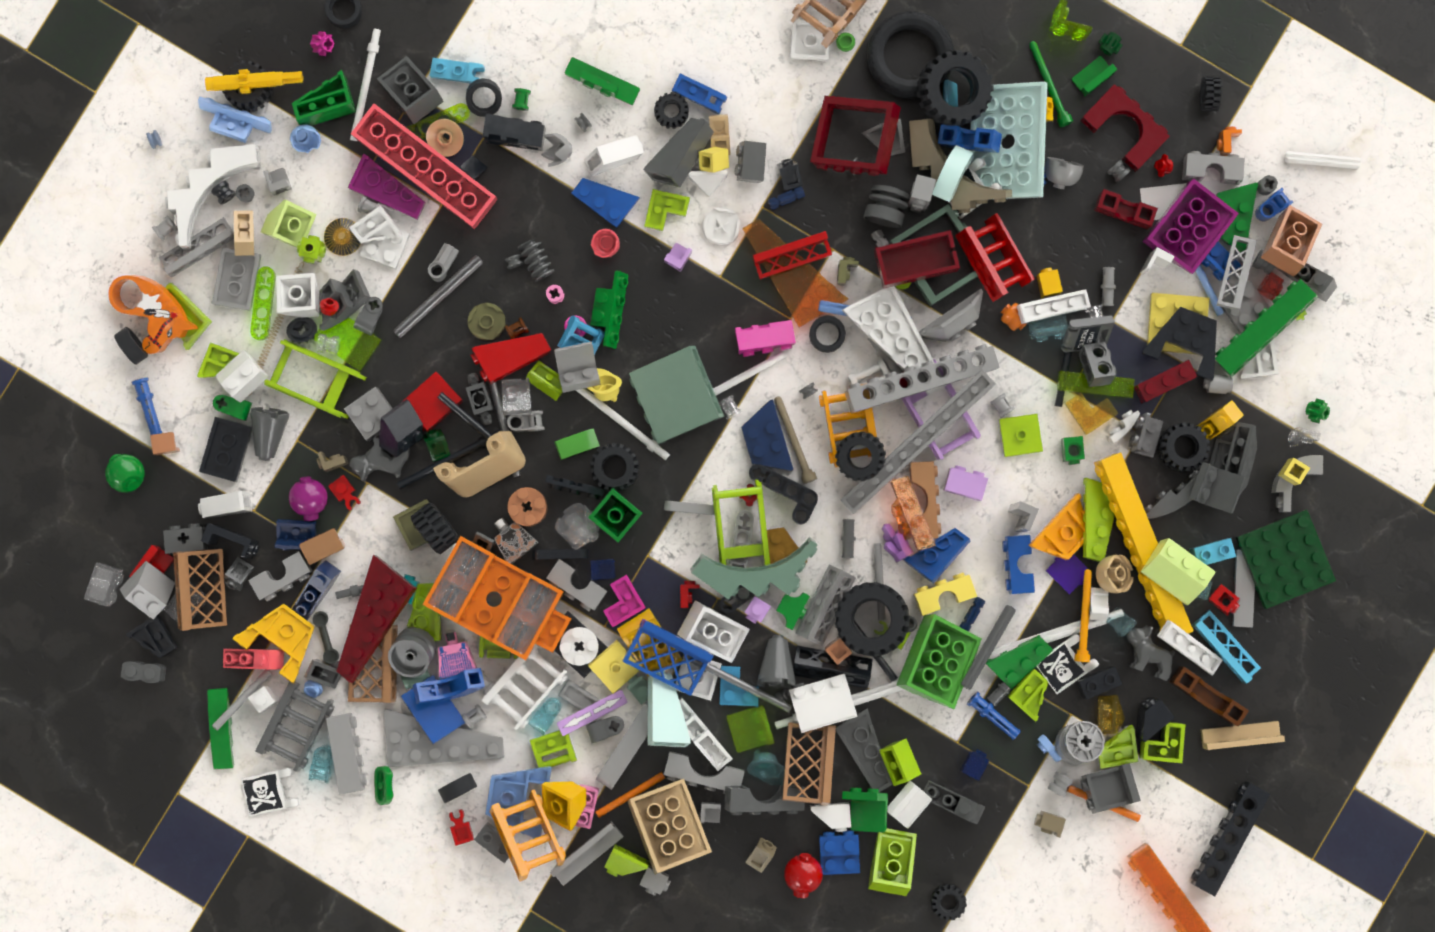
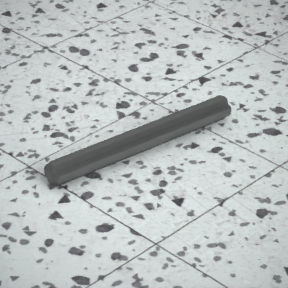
[961,605,1016,690]

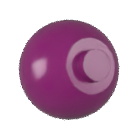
[289,477,328,521]

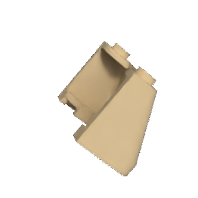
[433,431,525,498]

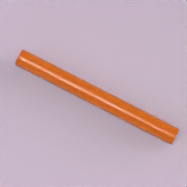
[595,772,665,818]
[1067,785,1141,822]

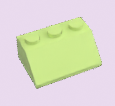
[1141,538,1215,605]

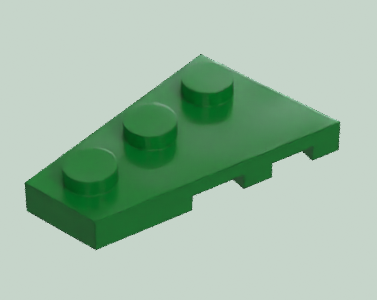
[986,635,1053,689]

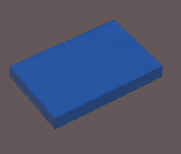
[401,675,465,744]

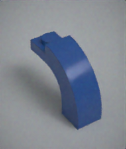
[413,668,485,704]

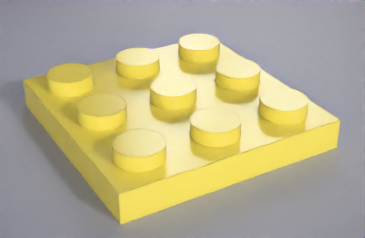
[1147,293,1209,355]

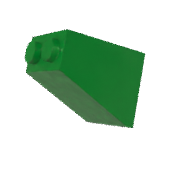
[588,488,642,542]

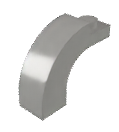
[1271,455,1323,513]

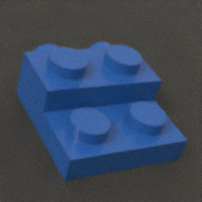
[819,830,860,875]

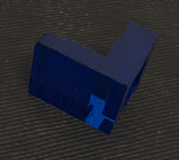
[590,559,616,580]

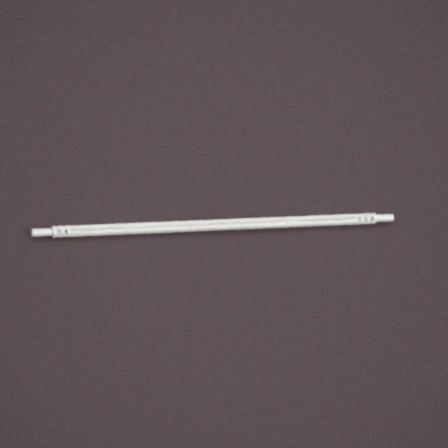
[774,609,1124,729]

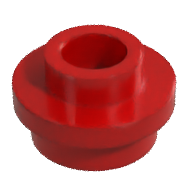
[319,298,339,316]

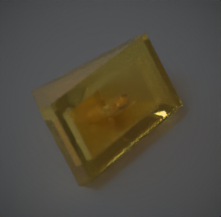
[1098,695,1125,735]

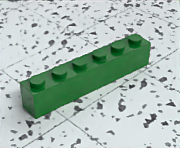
[1215,279,1317,378]

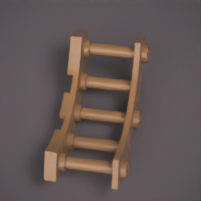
[790,0,867,48]

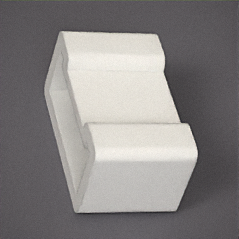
[1089,587,1109,621]

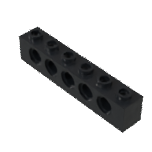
[1191,781,1270,897]

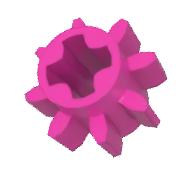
[310,31,334,56]

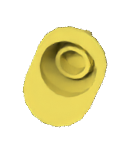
[587,368,622,402]

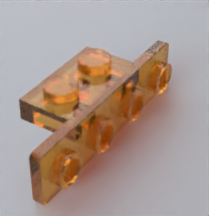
[890,476,935,551]

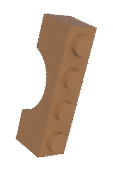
[909,461,941,540]

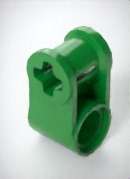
[213,395,252,421]

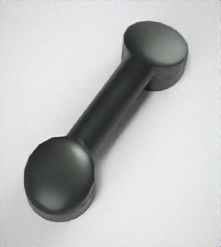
[313,611,339,664]

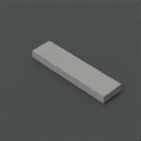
[1232,550,1255,628]

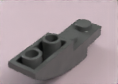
[1144,469,1200,519]

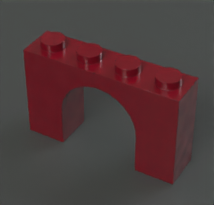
[1080,84,1170,172]

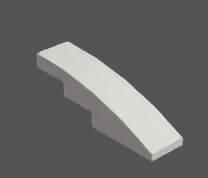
[679,697,733,771]

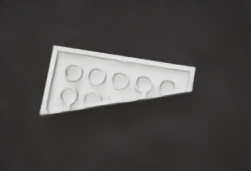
[842,286,947,395]

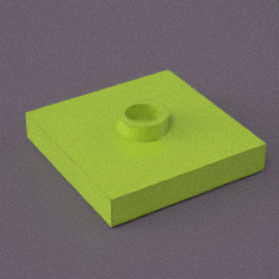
[999,414,1043,457]

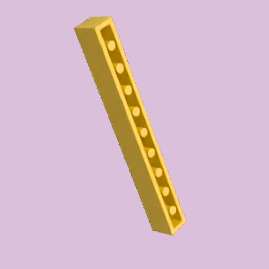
[1094,452,1193,634]

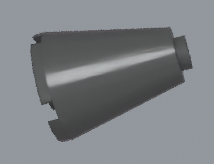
[250,407,289,461]
[757,635,796,689]

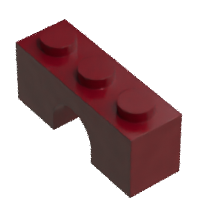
[1094,189,1158,230]
[1134,360,1198,404]

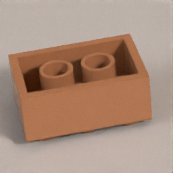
[1261,205,1322,277]

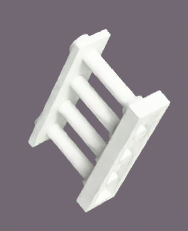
[482,644,568,731]

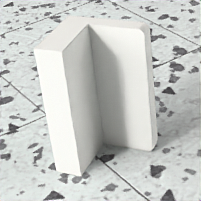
[1140,247,1174,274]
[887,781,932,828]

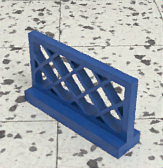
[622,619,714,696]

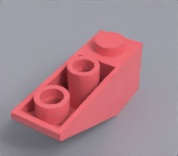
[223,649,284,670]

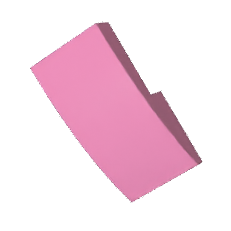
[575,784,599,829]

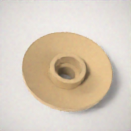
[426,119,464,157]

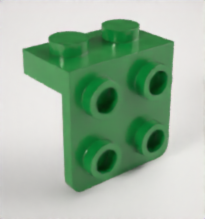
[842,788,888,833]

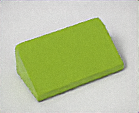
[526,360,563,401]

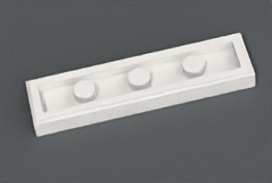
[1017,289,1091,324]
[1157,620,1223,676]

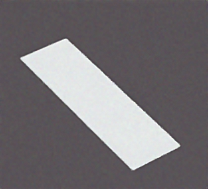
[1140,176,1249,220]

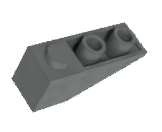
[1275,263,1337,302]
[923,780,985,824]

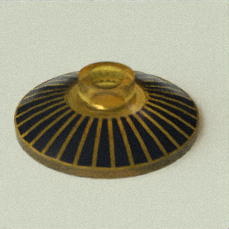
[324,218,361,256]

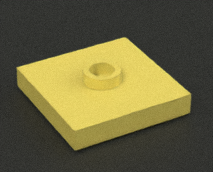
[588,640,640,694]

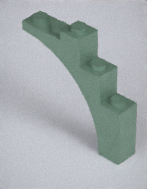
[690,537,817,600]

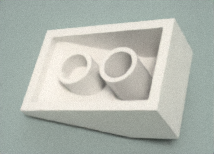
[677,600,750,663]

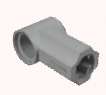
[428,243,459,282]

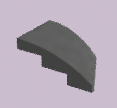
[319,269,370,331]

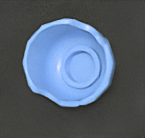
[290,124,321,153]

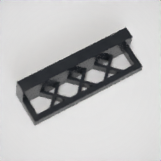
[793,645,873,689]

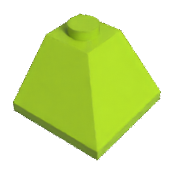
[605,844,650,877]

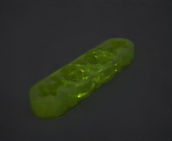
[406,103,470,140]
[250,266,276,341]

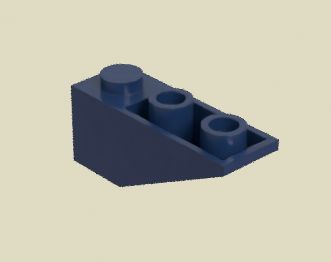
[292,560,341,621]

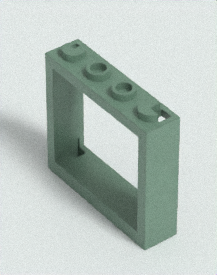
[889,204,978,307]

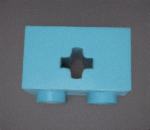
[1189,538,1236,565]

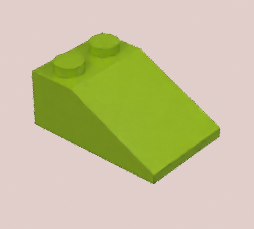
[868,828,917,896]

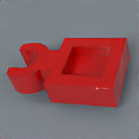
[328,475,361,510]
[449,809,475,846]

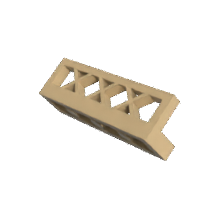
[1201,721,1285,750]

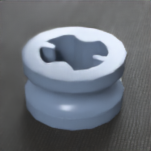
[146,130,162,149]

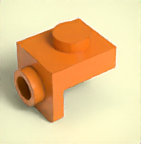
[1217,126,1242,156]

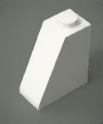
[584,135,644,177]
[198,491,252,518]

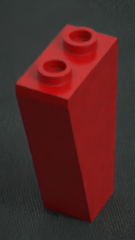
[470,333,551,385]

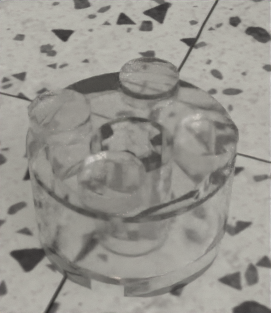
[555,503,600,550]

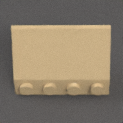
[627,779,712,875]

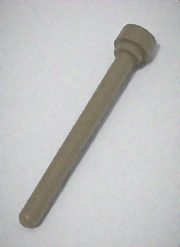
[774,396,818,484]

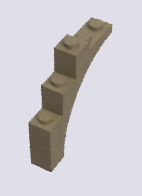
[909,119,1012,213]

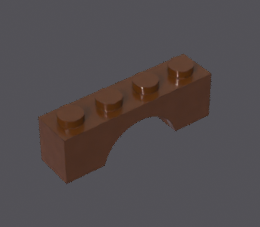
[1169,666,1249,727]

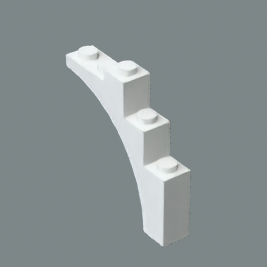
[165,144,261,250]

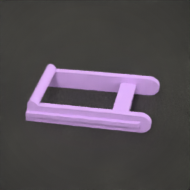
[901,359,981,460]

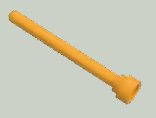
[1074,569,1092,662]

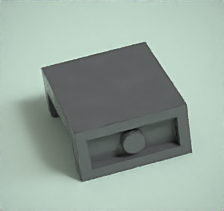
[1080,763,1141,814]

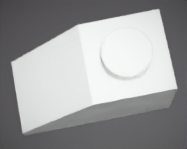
[810,802,851,832]

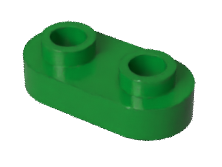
[374,766,393,805]

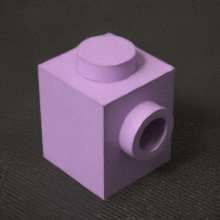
[745,596,771,623]

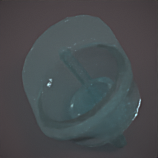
[747,750,790,785]

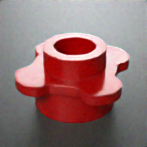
[1154,154,1173,177]
[739,484,757,507]

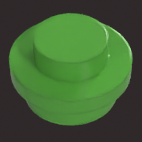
[836,32,855,52]

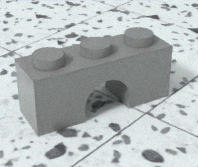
[1182,151,1245,185]
[907,175,936,213]
[248,551,313,602]
[547,559,608,611]

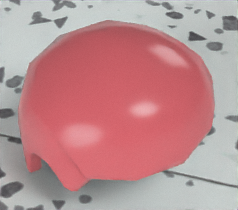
[591,229,620,258]

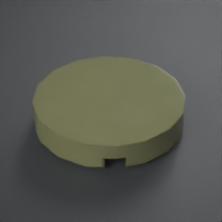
[468,303,506,341]

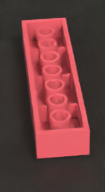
[350,104,498,230]

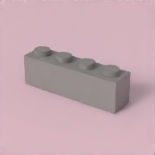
[326,713,367,795]

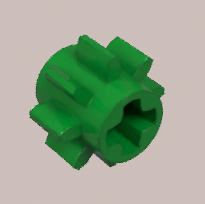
[1305,398,1330,424]

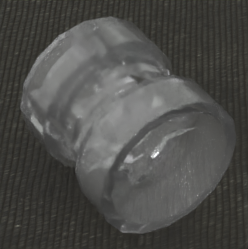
[316,334,340,355]

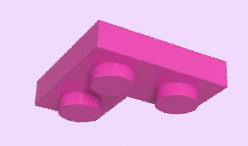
[603,575,646,627]

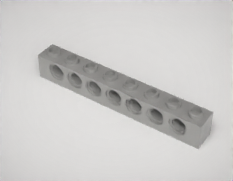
[844,344,1000,414]

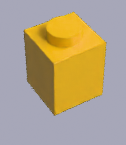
[1036,268,1063,298]

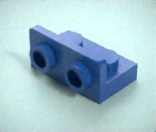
[1201,242,1242,281]

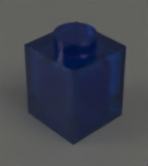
[960,749,990,781]

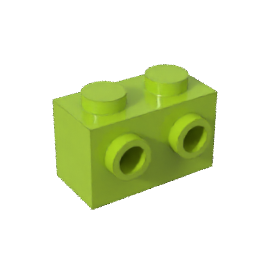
[879,739,921,786]

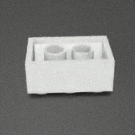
[789,674,857,733]

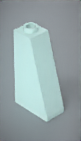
[648,671,690,747]

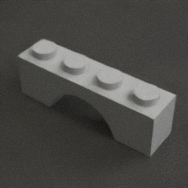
[664,751,745,794]

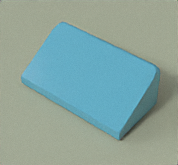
[942,80,958,107]

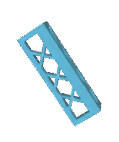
[1192,610,1261,684]

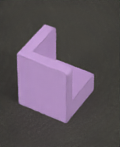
[664,243,692,272]

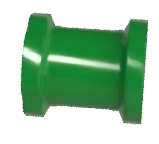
[512,88,531,111]

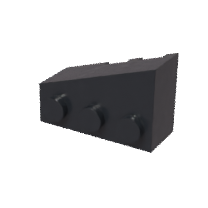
[483,113,546,151]

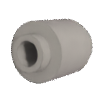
[1203,374,1233,394]

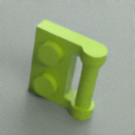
[530,730,577,768]

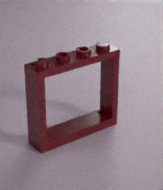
[810,95,901,176]

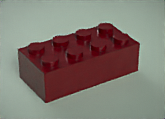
[874,230,960,289]

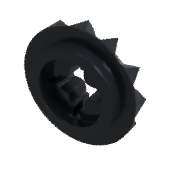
[286,317,317,345]

